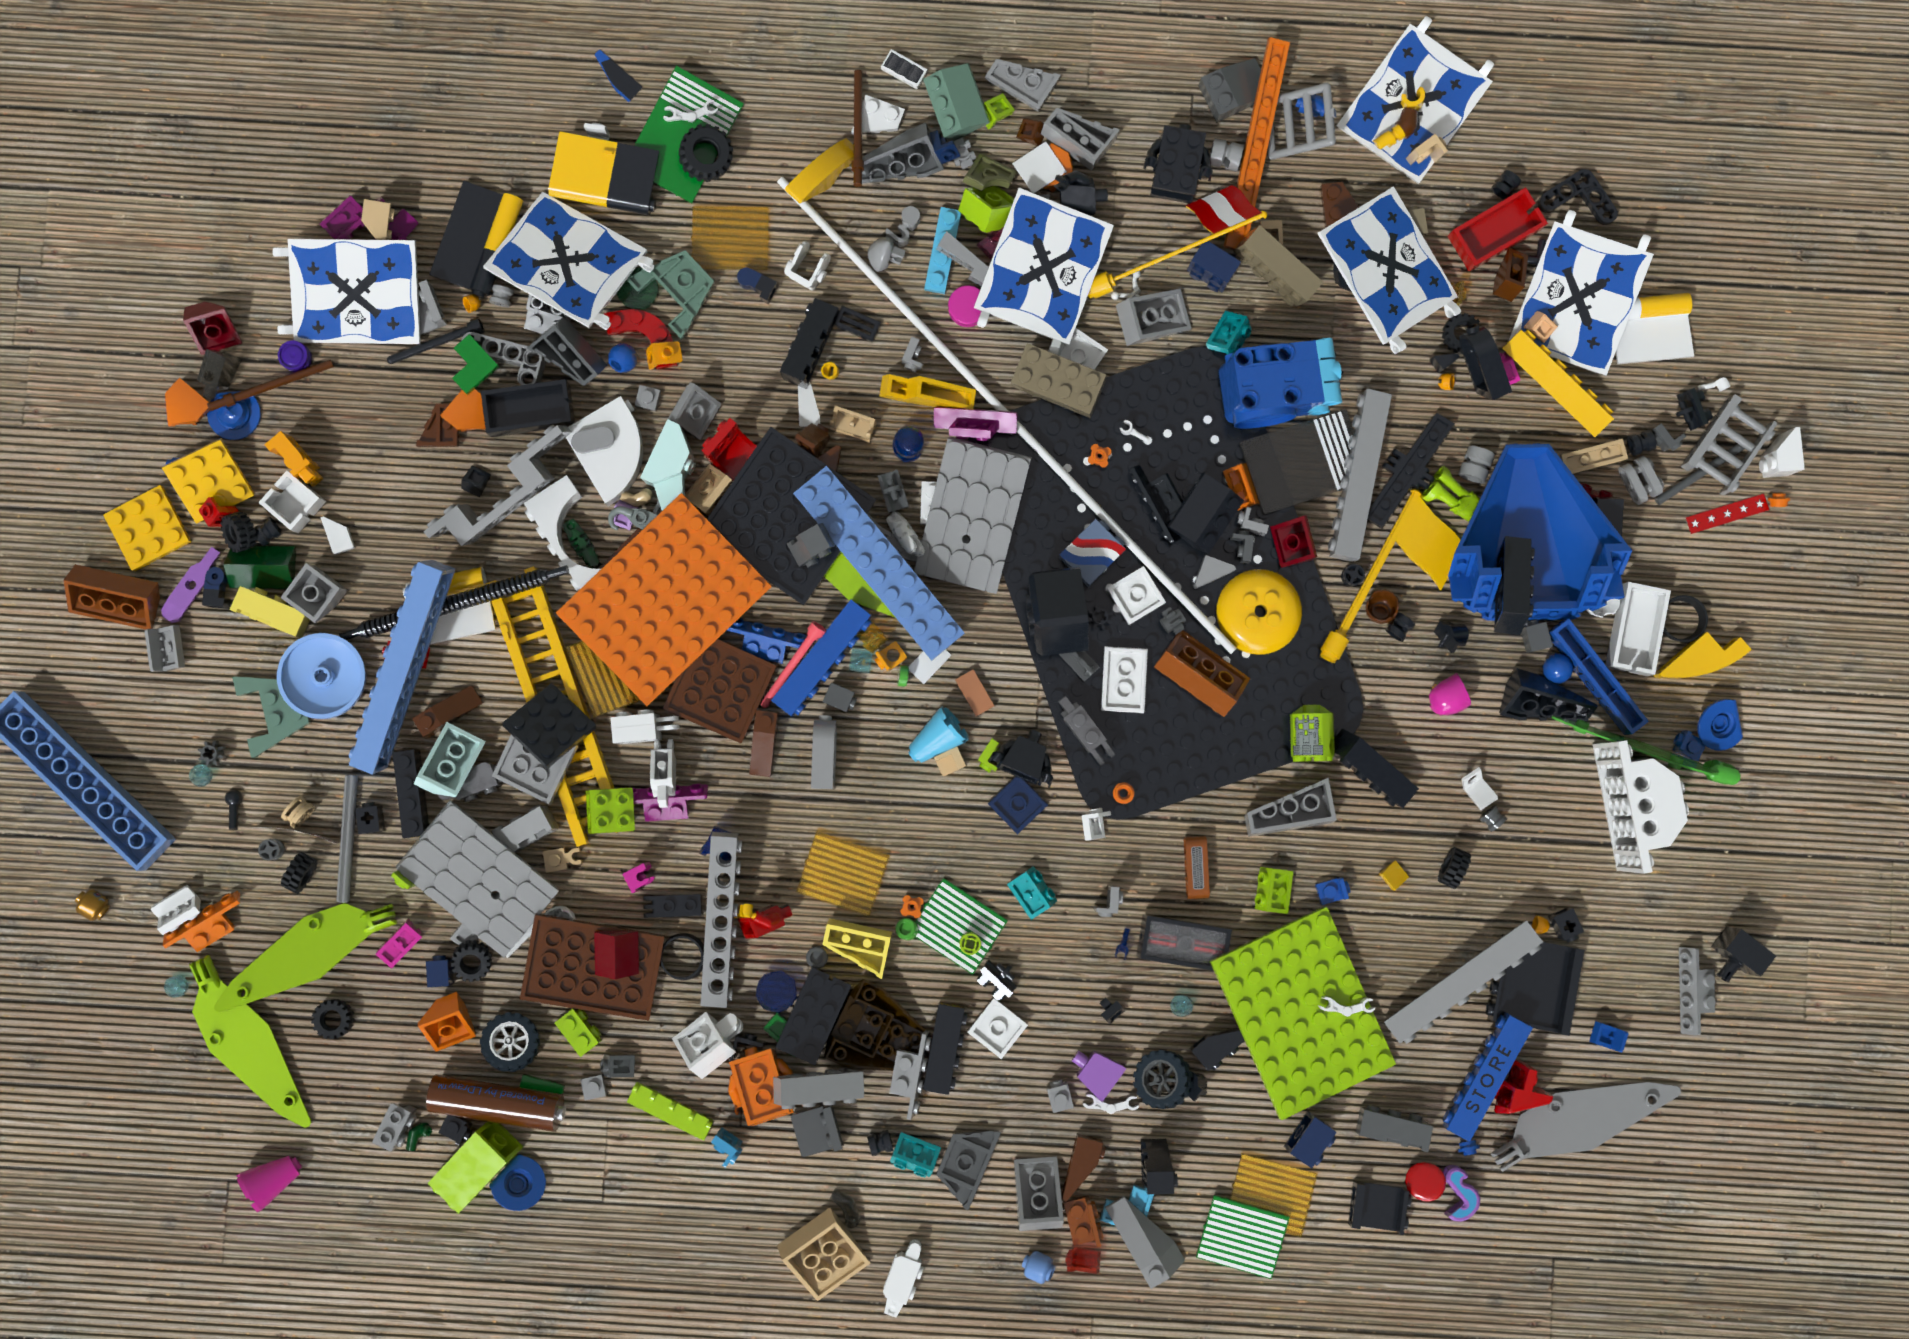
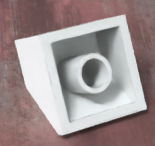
[1759,427,1805,478]

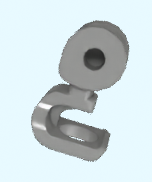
[886,206,920,247]

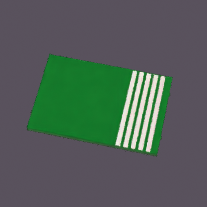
[634,65,744,204]

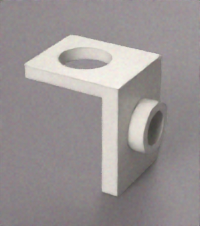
[584,123,610,141]
[1461,767,1498,810]

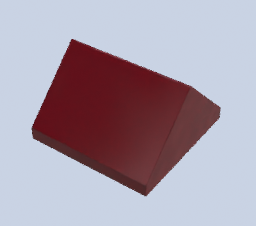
[1270,515,1318,568]
[594,930,639,980]

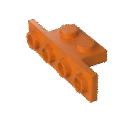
[163,891,240,952]

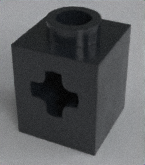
[355,802,385,834]
[1548,907,1584,942]

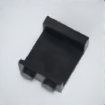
[1348,1180,1411,1235]

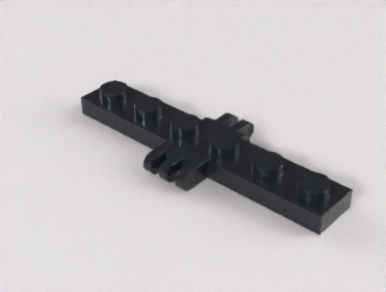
[1367,413,1455,529]

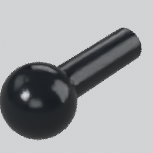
[225,790,243,830]

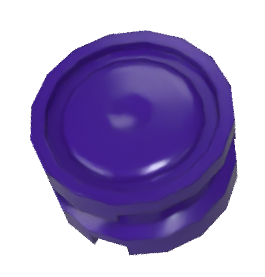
[278,340,312,372]

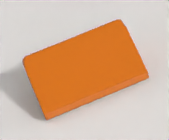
[1223,463,1261,511]

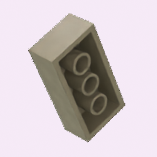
[1233,225,1323,307]
[1011,343,1107,418]

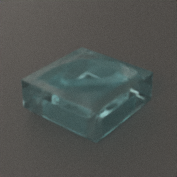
[849,649,873,674]

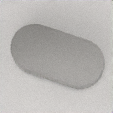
[571,427,615,454]

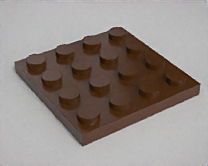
[663,639,777,744]

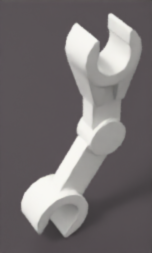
[663,100,718,123]
[1318,996,1375,1017]
[1083,1093,1139,1114]

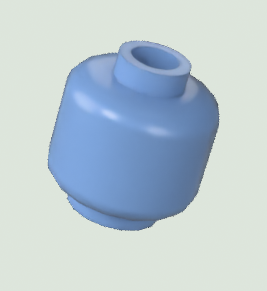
[1022,1251,1056,1284]

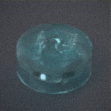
[189,764,213,787]
[164,975,188,998]
[1170,995,1193,1017]

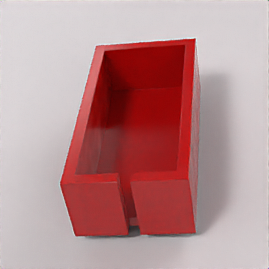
[1447,187,1548,272]

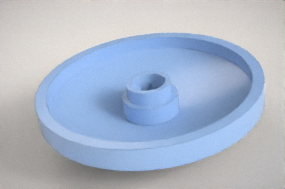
[277,633,366,719]

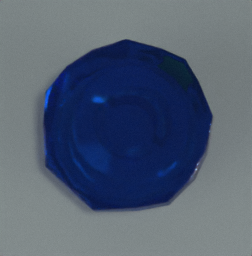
[756,971,797,1013]

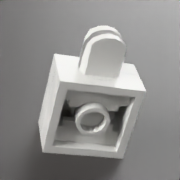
[610,710,680,744]
[672,1012,743,1079]

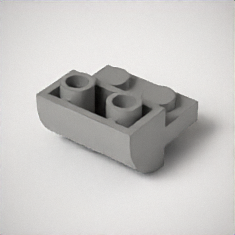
[524,294,572,334]

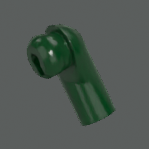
[406,1122,432,1151]

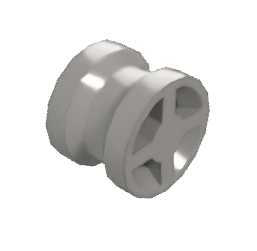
[489,285,514,308]

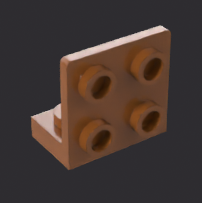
[1063,1195,1104,1247]

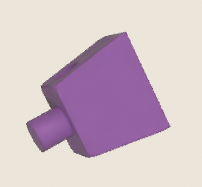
[1071,1050,1126,1102]

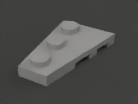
[985,59,1061,112]

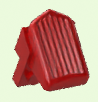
[1494,1059,1554,1114]

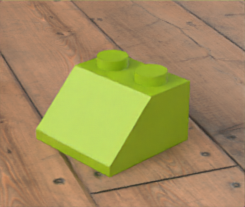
[958,186,1014,233]

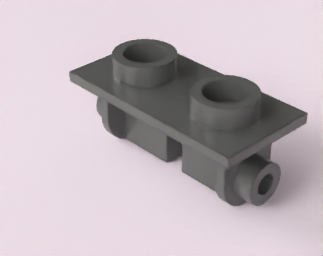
[1059,651,1100,682]

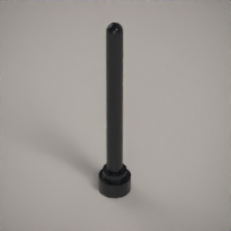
[387,317,485,364]

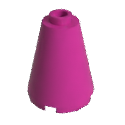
[236,1155,302,1212]

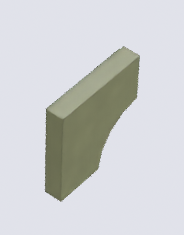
[963,154,1017,191]

